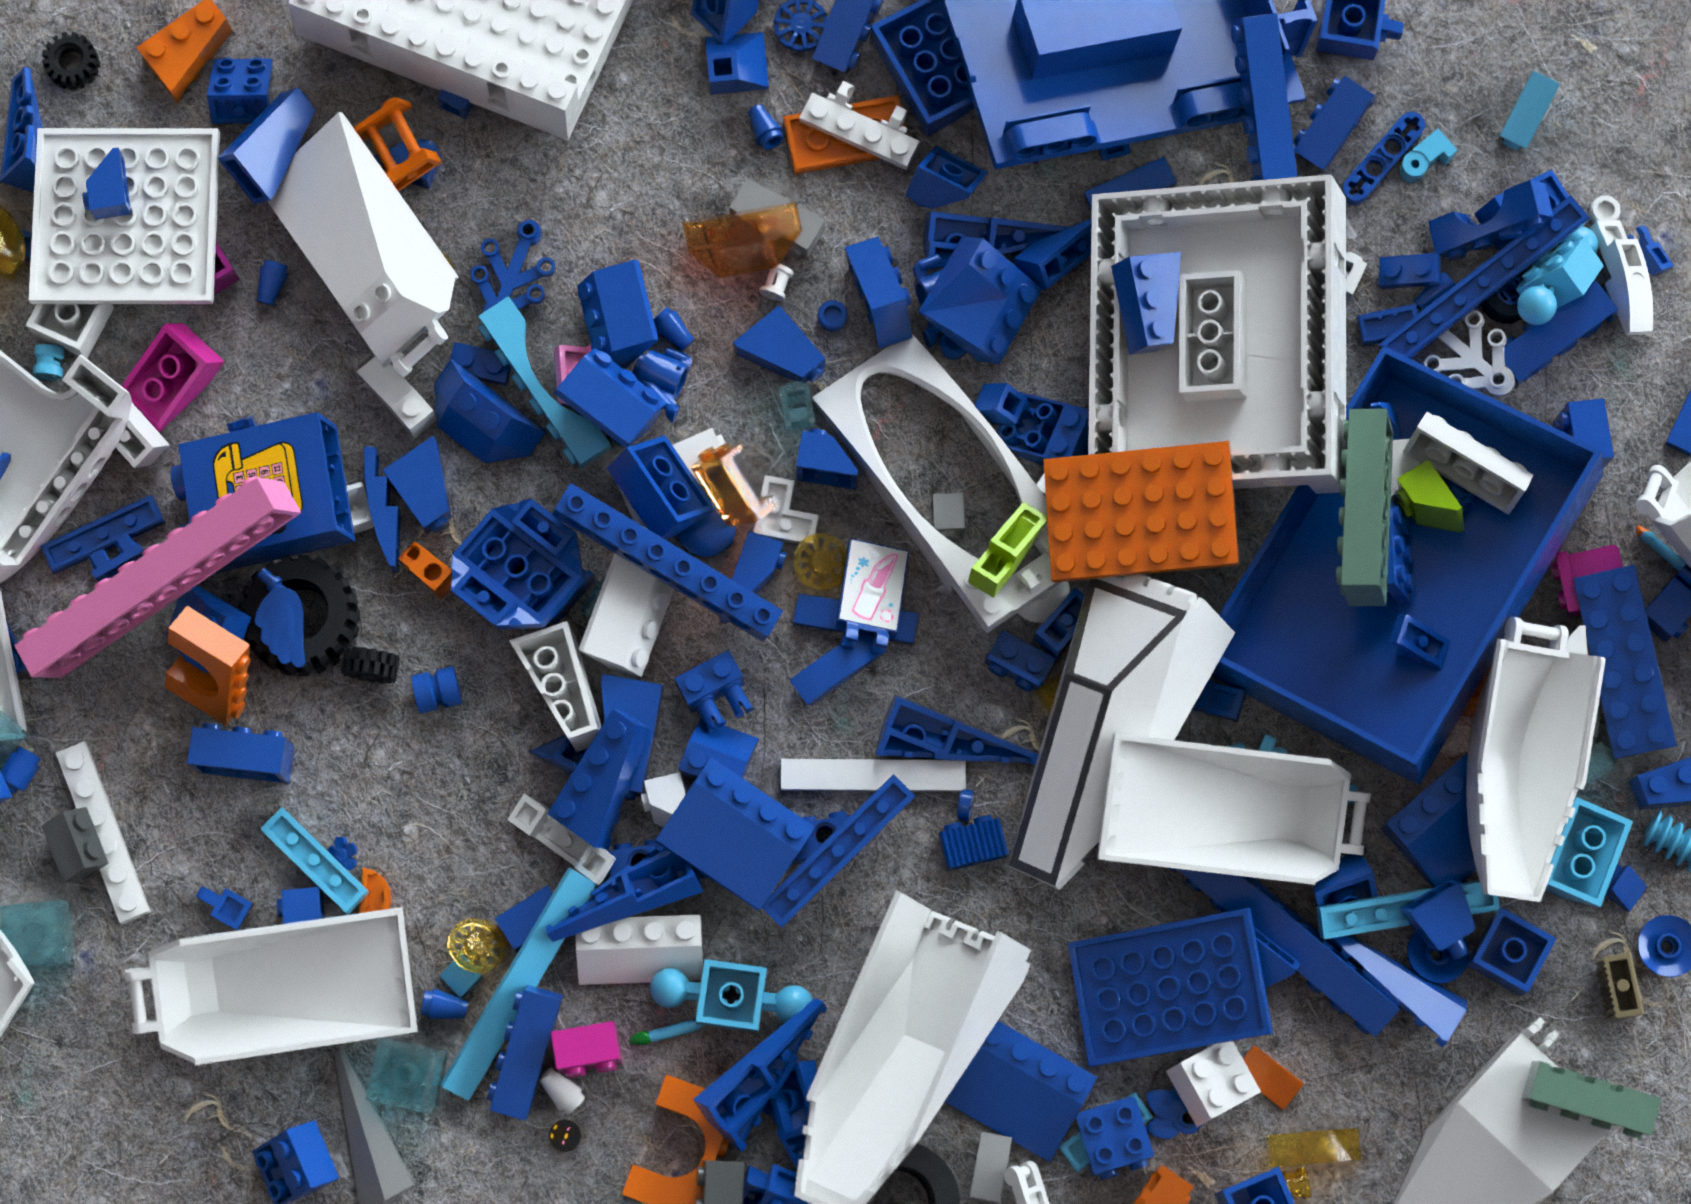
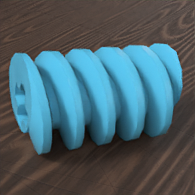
[1644,810,1691,873]

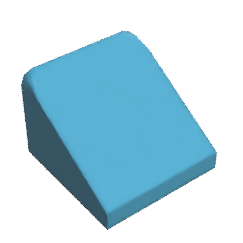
[440,953,484,998]

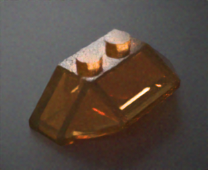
[682,202,802,278]

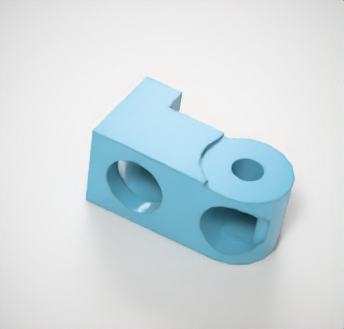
[1399,129,1458,184]

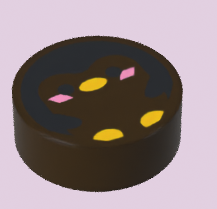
[549,1120,581,1152]

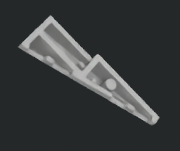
[334,1048,416,1204]

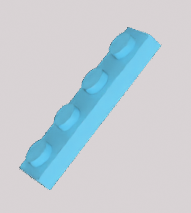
[260,807,370,915]

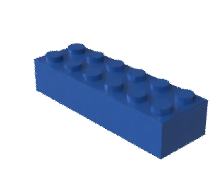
[1573,564,1677,759]

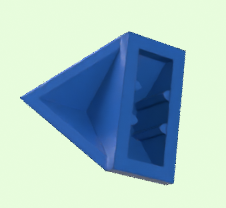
[528,734,587,775]

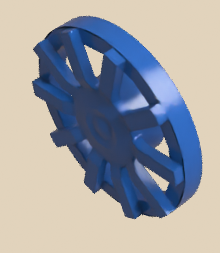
[774,0,828,52]

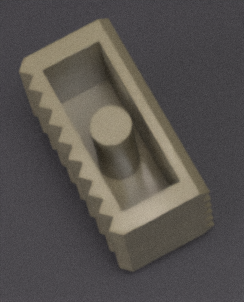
[1594,952,1645,1022]

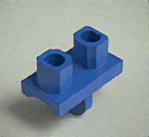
[89,534,144,582]

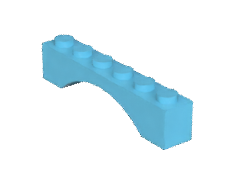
[477,296,611,469]

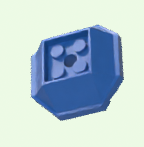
[451,498,584,630]

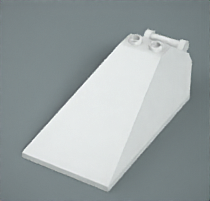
[267,112,459,377]
[1097,733,1371,885]
[124,907,418,1065]

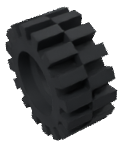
[42,32,100,90]
[341,647,400,684]

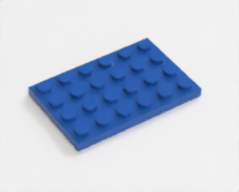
[1068,908,1273,1067]

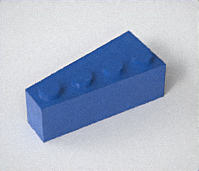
[1504,281,1618,385]
[547,709,650,850]

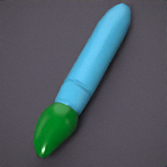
[629,1019,703,1045]

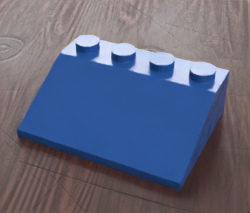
[870,0,975,137]
[1380,752,1476,888]
[655,757,815,912]
[944,1021,1098,1162]

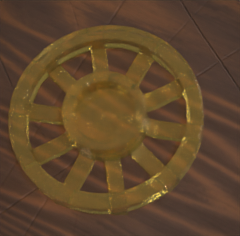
[793,533,847,590]
[448,917,507,973]

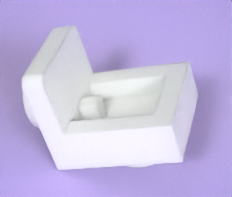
[347,482,374,534]

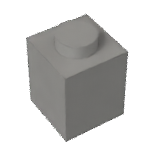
[932,492,965,540]

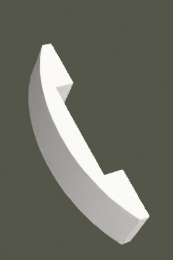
[507,794,616,885]

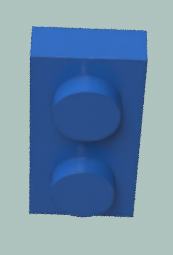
[1378,253,1441,289]
[449,342,511,386]

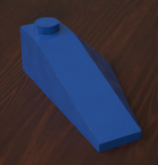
[0,67,43,193]

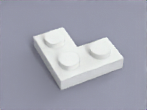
[754,475,819,547]

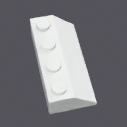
[1402,412,1533,515]
[578,553,674,677]
[576,914,703,985]

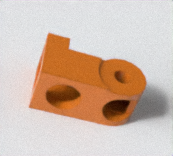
[398,541,452,600]

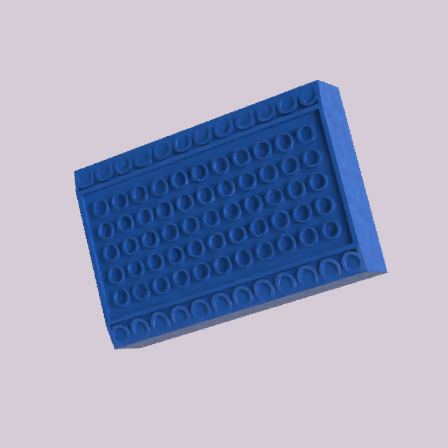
[1211,346,1603,784]

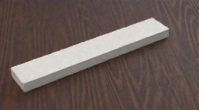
[781,759,966,792]

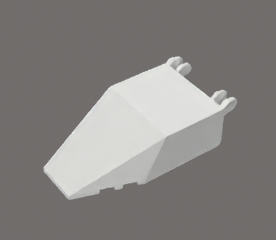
[1394,1017,1613,1204]

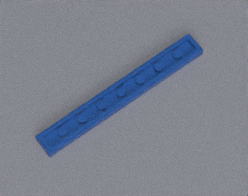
[1379,195,1590,359]

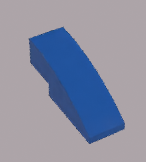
[790,631,887,706]

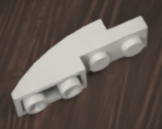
[1590,220,1653,335]

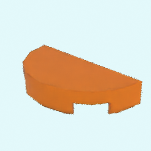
[359,867,392,913]

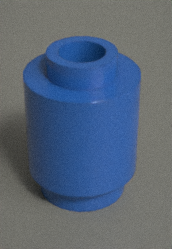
[1,746,41,794]

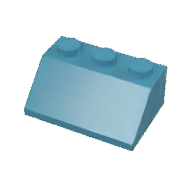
[1545,797,1633,907]

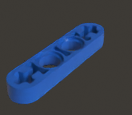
[1341,112,1425,205]

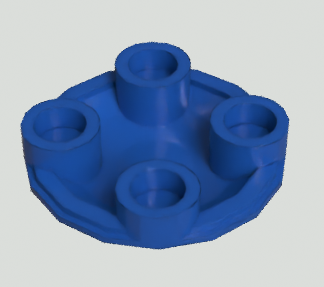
[678,498,736,556]

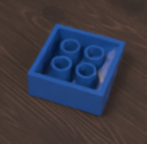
[918,236,1042,365]

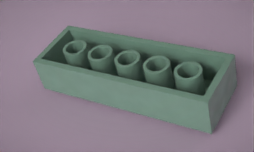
[1336,408,1393,606]

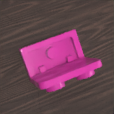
[1551,545,1623,617]

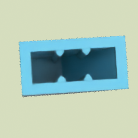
[1500,70,1560,151]

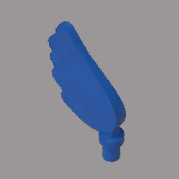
[255,567,306,668]

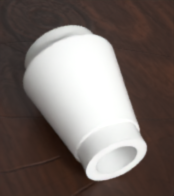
[539,1067,585,1114]

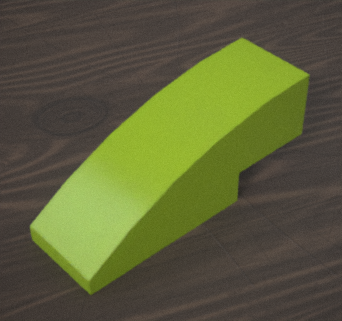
[968,502,1047,598]

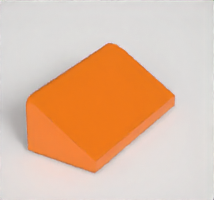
[1243,1045,1304,1110]

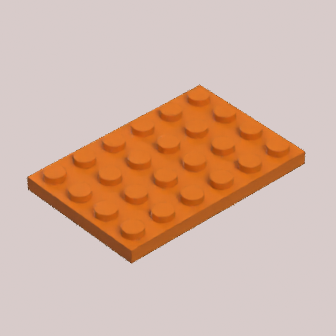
[1043,441,1239,582]

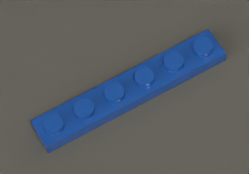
[762,774,915,928]

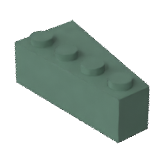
[1522,1061,1662,1139]

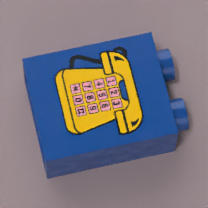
[171,412,356,573]

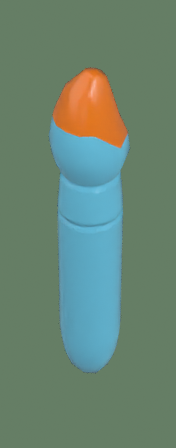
[1636,525,1686,572]

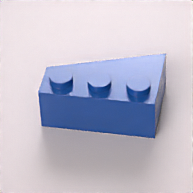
[1293,75,1376,172]
[845,236,913,349]

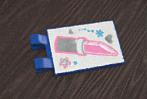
[835,538,909,656]

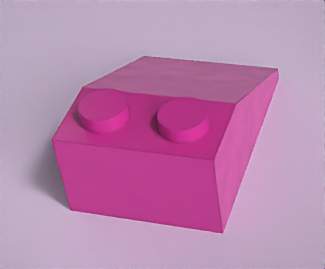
[121,323,225,432]

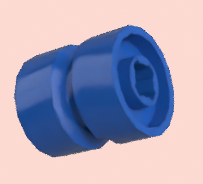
[411,666,462,714]

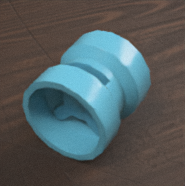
[32,344,65,381]

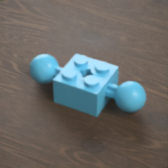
[1516,226,1604,325]
[650,959,813,1033]

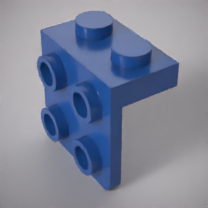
[1076,1097,1155,1181]

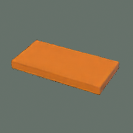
[783,95,907,175]

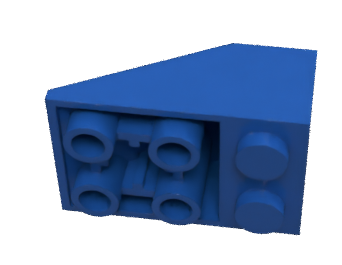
[996,392,1089,467]

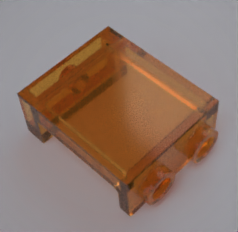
[690,443,780,528]

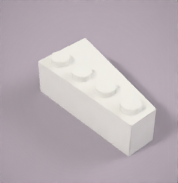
[509,621,601,752]

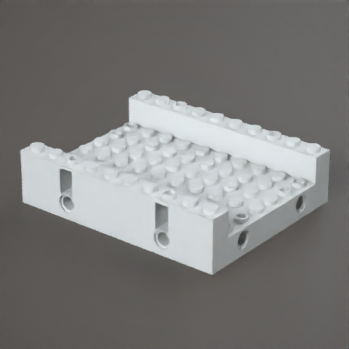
[288,0,634,140]
[1088,174,1346,494]

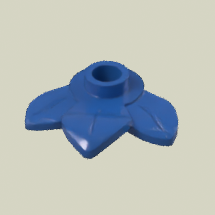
[1146,1085,1202,1139]

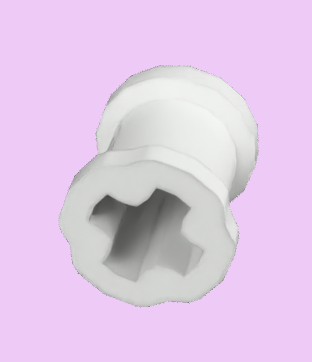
[759,263,794,301]

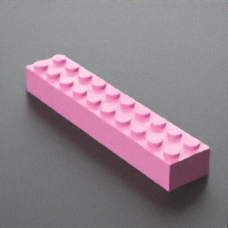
[14,476,301,678]

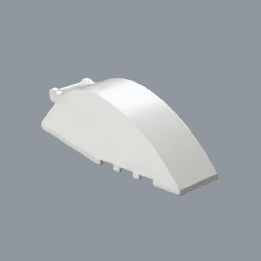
[1466,617,1605,902]

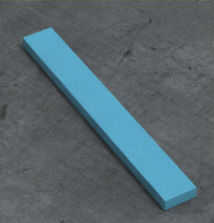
[440,867,597,1101]

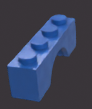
[1428,180,1554,261]

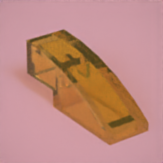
[1265,1128,1362,1168]

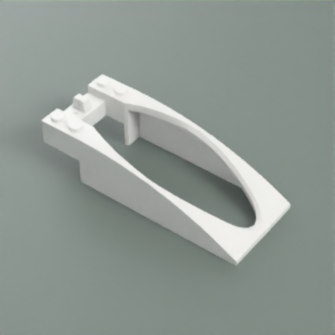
[812,334,1062,634]

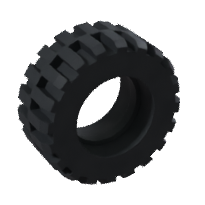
[238,554,360,677]

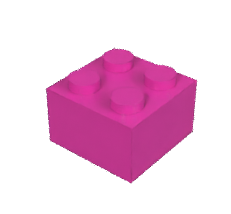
[551,1021,623,1078]

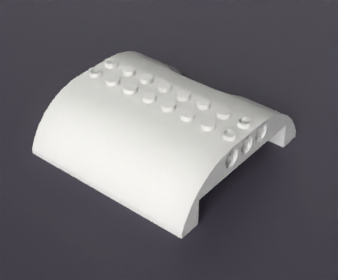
[0,350,131,584]

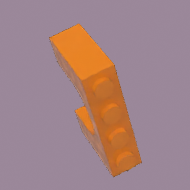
[165,606,251,725]
[622,1074,730,1204]

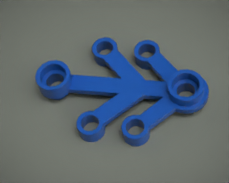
[470,220,556,312]

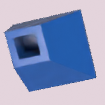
[705,32,769,95]

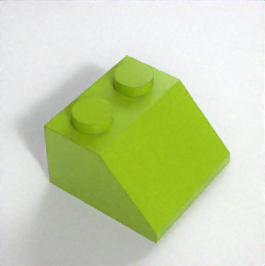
[1396,459,1464,532]

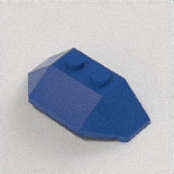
[434,359,547,463]

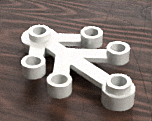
[1424,310,1515,396]

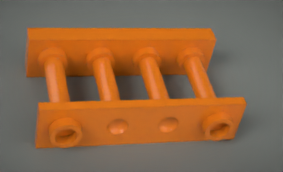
[353,97,442,192]

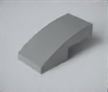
[969,1131,1012,1204]

